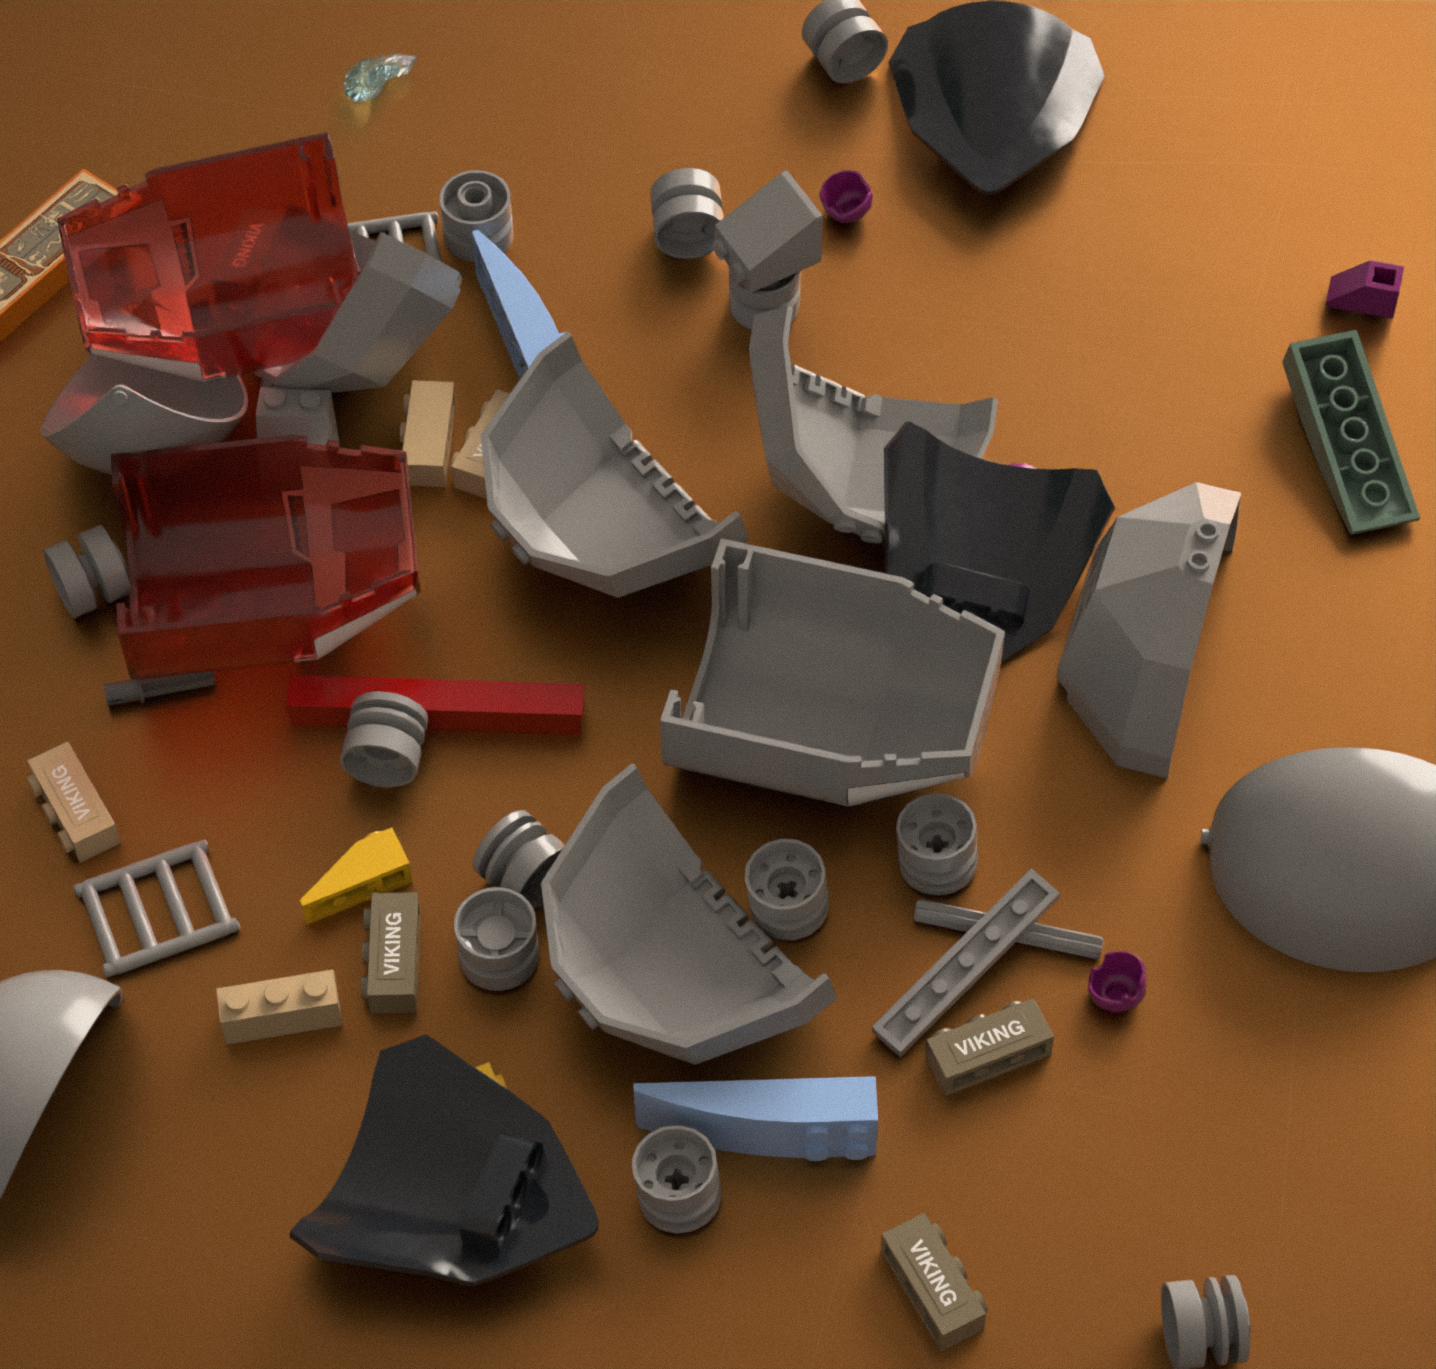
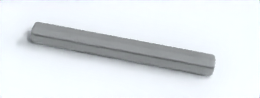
[914,899,1103,959]

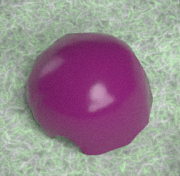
[819,170,873,224]
[1088,951,1147,1013]

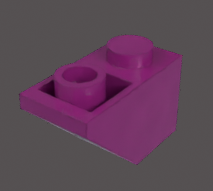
[1325,260,1404,319]

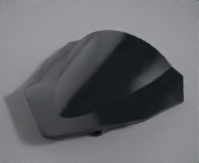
[888,1,1105,195]
[884,421,1115,662]
[289,1034,599,1287]

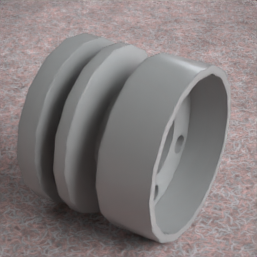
[339,691,428,787]
[896,793,978,896]
[472,810,565,910]
[744,839,830,941]
[632,1125,722,1234]
[1161,1275,1251,1369]

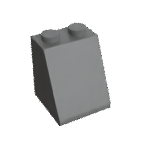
[713,170,822,293]
[255,387,339,497]

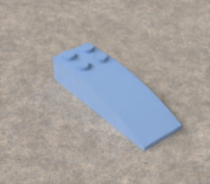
[472,230,564,380]
[633,1076,878,1161]

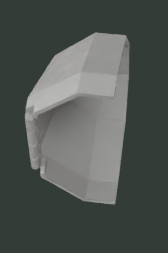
[247,202,462,393]
[749,306,998,543]
[481,331,749,598]
[1057,482,1241,778]
[541,763,837,1065]

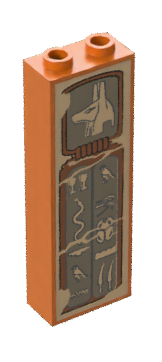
[0,168,134,342]

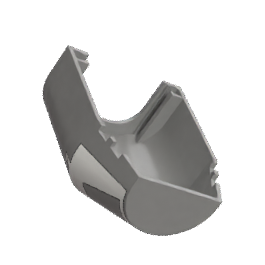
[660,538,1005,807]

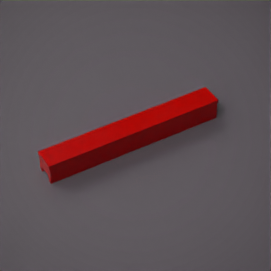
[286,675,585,735]

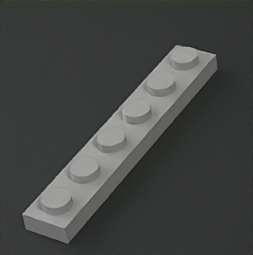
[872,868,1060,1058]

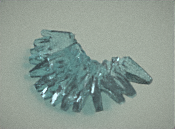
[343,52,418,103]

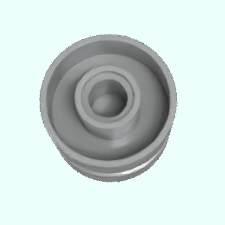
[802,0,888,83]
[650,168,724,259]
[439,170,514,262]
[729,267,801,330]
[43,525,132,619]
[454,887,540,991]

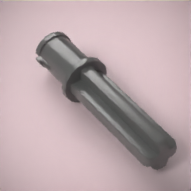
[104,666,216,707]

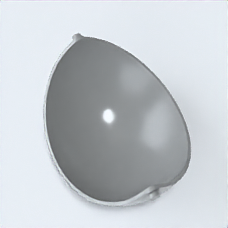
[40,300,248,477]
[1200,747,1436,972]
[0,970,123,1200]

